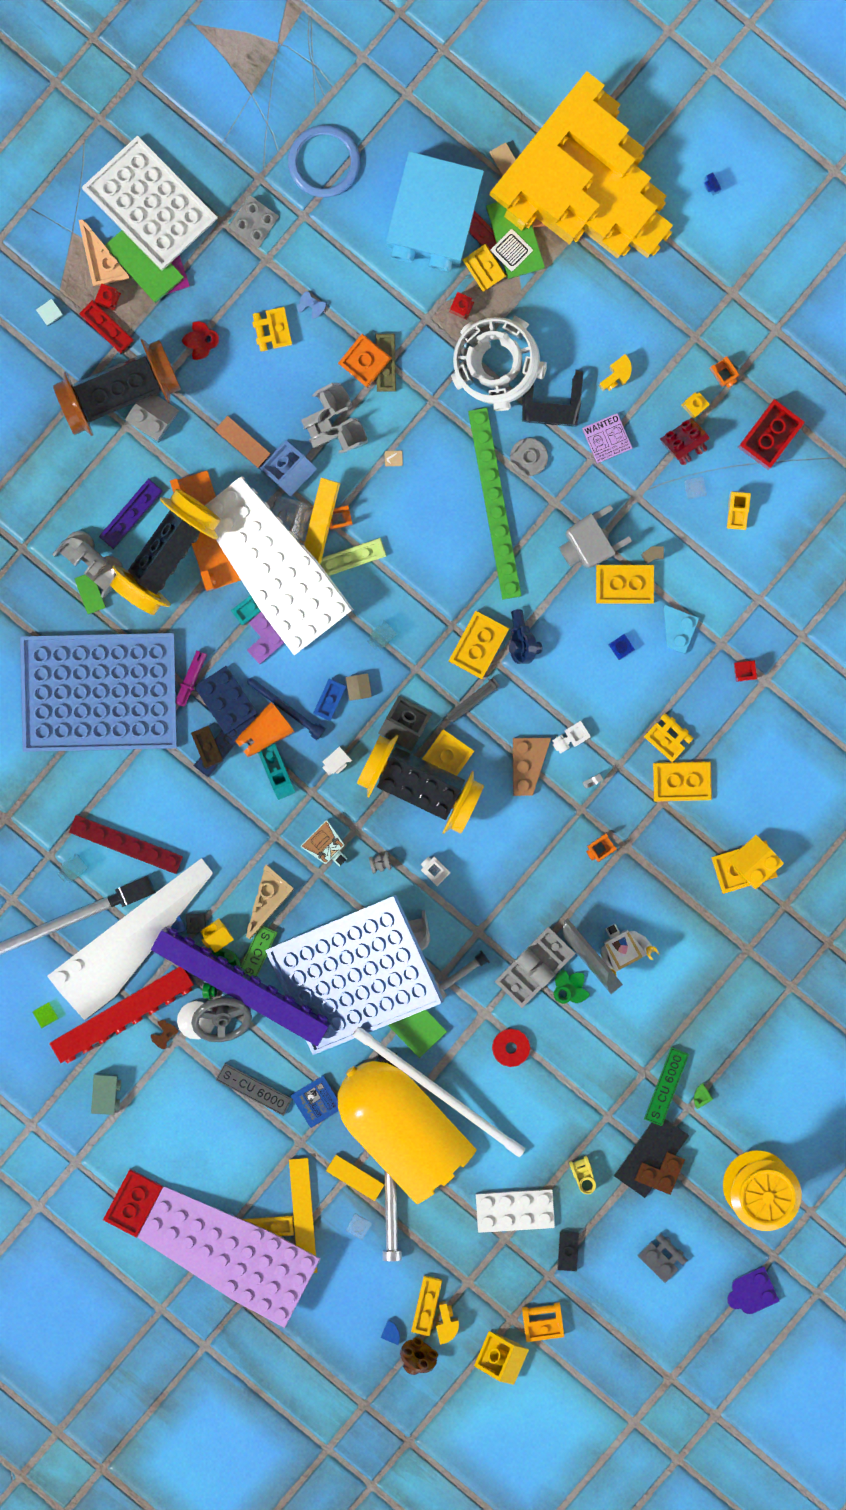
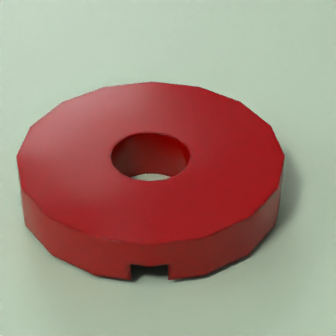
[492,1029,530,1067]

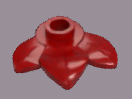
[182,321,219,360]

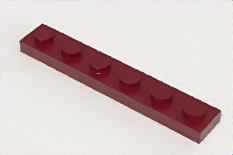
[69,815,183,874]

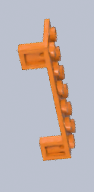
[170,471,241,592]

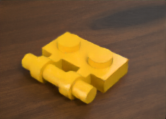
[252,307,292,352]
[644,713,693,762]

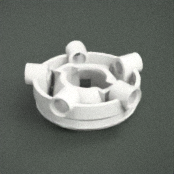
[451,316,546,411]

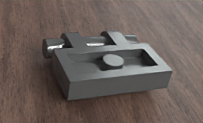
[638,1233,688,1283]

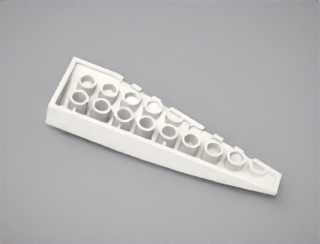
[47,858,213,1020]

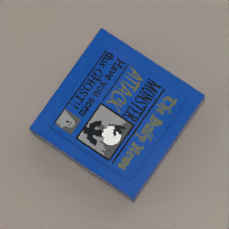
[290,1075,339,1128]

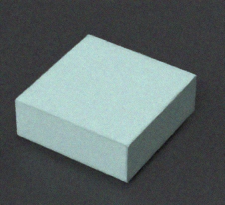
[36,299,63,326]

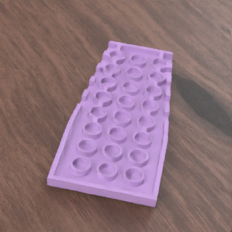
[138,1186,321,1328]

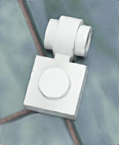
[552,721,591,753]

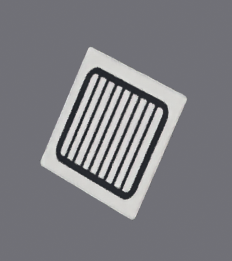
[490,229,533,271]

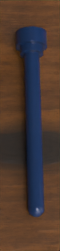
[247,678,326,741]

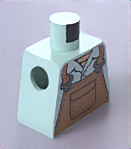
[301,820,348,867]

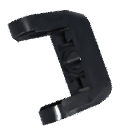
[522,369,583,427]

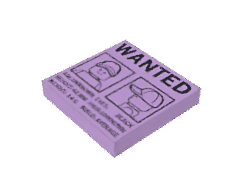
[582,413,632,464]

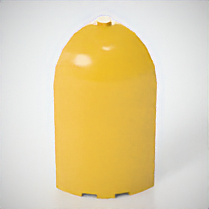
[338,1061,477,1204]

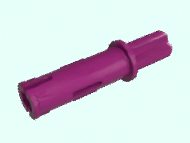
[176,650,207,707]

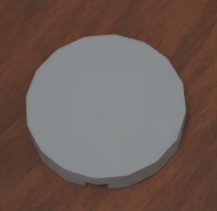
[510,438,548,477]

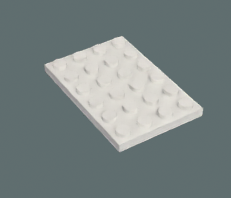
[82,135,218,271]

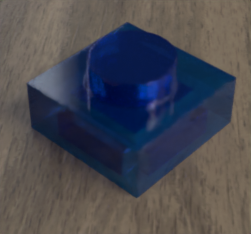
[704,172,722,196]
[608,634,635,660]

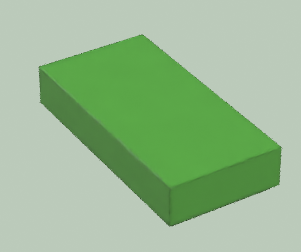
[74,575,106,615]

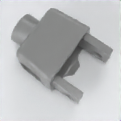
[559,505,632,568]

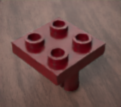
[660,418,710,465]

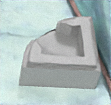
[582,773,603,788]

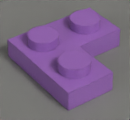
[247,612,284,664]

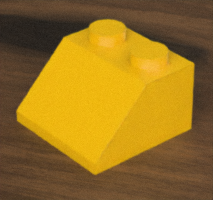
[727,835,784,889]
[474,1331,529,1385]

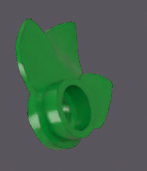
[554,969,590,1004]

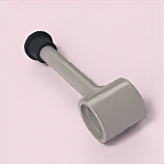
[435,950,490,999]

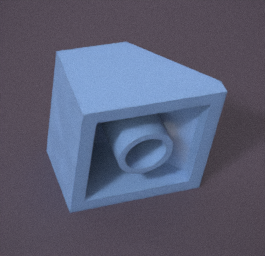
[260,440,317,497]

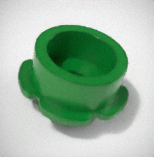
[202,983,217,1000]

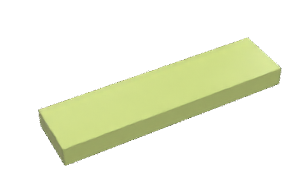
[320,538,386,576]

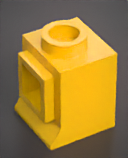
[681,392,710,419]

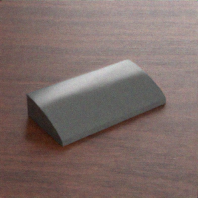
[563,918,623,994]

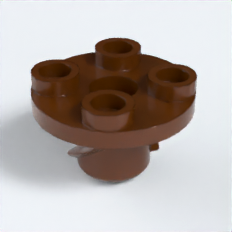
[400,1337,438,1375]

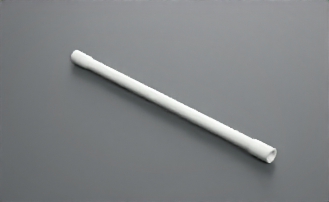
[352,1026,525,1157]

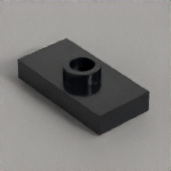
[557,1231,579,1271]

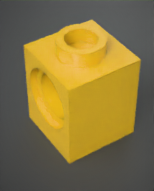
[200,918,234,953]

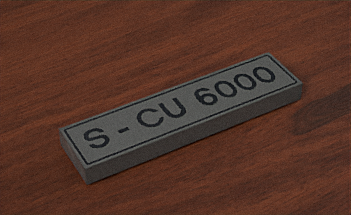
[216,1063,292,1116]

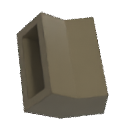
[641,546,664,564]
[346,674,372,701]

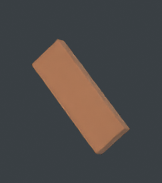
[215,416,271,468]

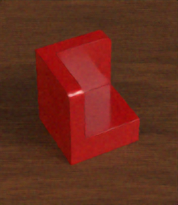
[734,660,757,682]

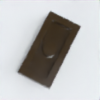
[191,726,224,769]

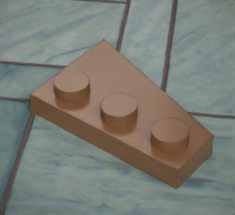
[513,738,551,796]

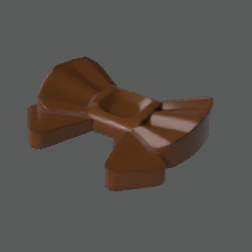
[151,1020,179,1049]

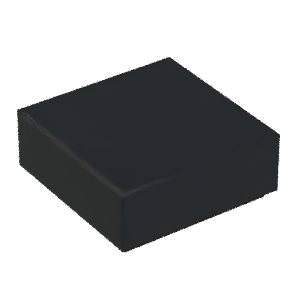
[186,913,206,933]

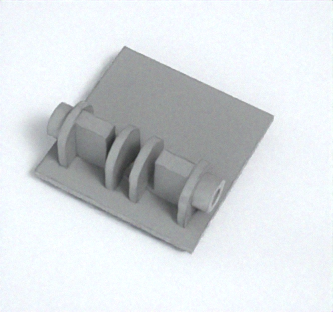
[228,195,279,248]

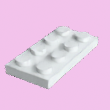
[476,1189,555,1233]

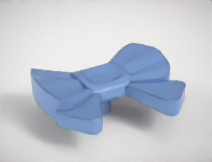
[297,291,326,319]

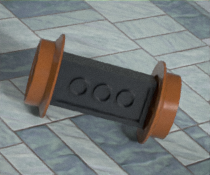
[53,339,181,436]

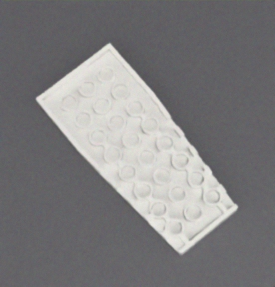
[205,477,354,655]

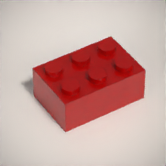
[738,399,805,470]

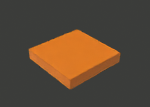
[338,334,392,388]

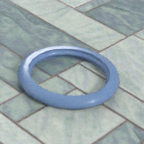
[288,125,360,197]

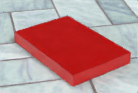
[103,1169,164,1238]

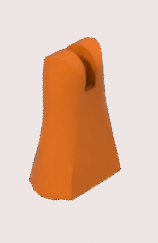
[235,702,295,757]

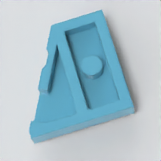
[663,605,699,654]

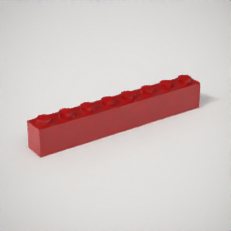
[49,967,194,1064]

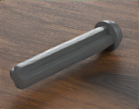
[447,677,500,722]

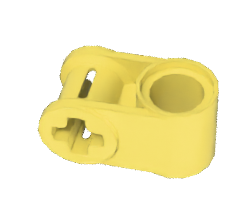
[569,1155,596,1194]

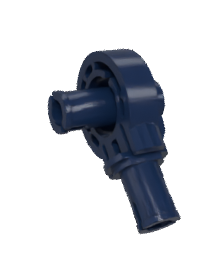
[509,609,543,664]

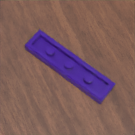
[99,478,163,549]

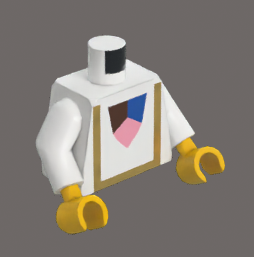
[600,924,660,977]

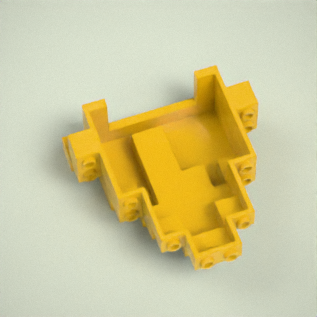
[489,71,673,259]

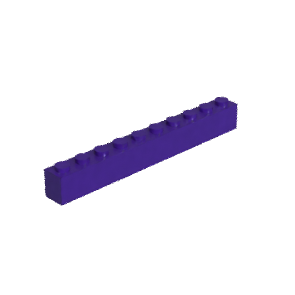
[151,927,331,1046]

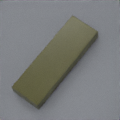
[376,334,396,392]

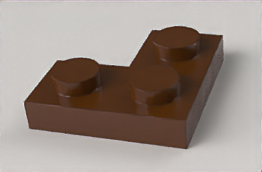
[634,1152,685,1195]

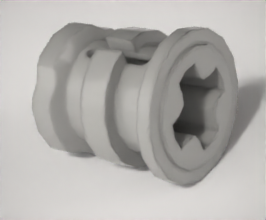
[369,852,391,874]

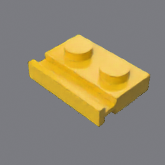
[462,244,507,292]

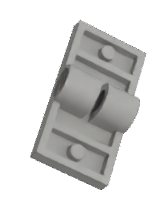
[494,927,576,1008]

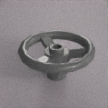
[191,998,252,1042]

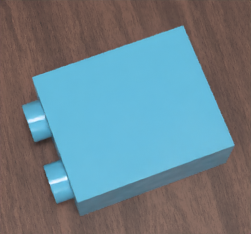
[386,151,484,272]

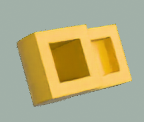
[598,354,632,391]
[727,491,751,530]
[436,1301,459,1345]

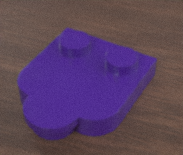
[727,1266,780,1314]

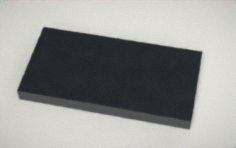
[613,1119,689,1198]

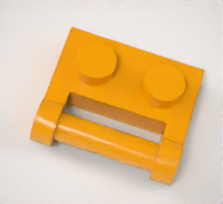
[522,1302,564,1342]

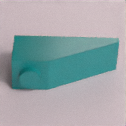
[258,743,296,800]

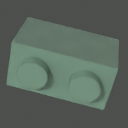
[91,1073,121,1115]

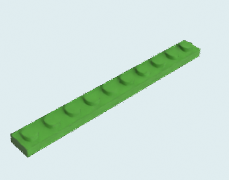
[468,408,521,600]

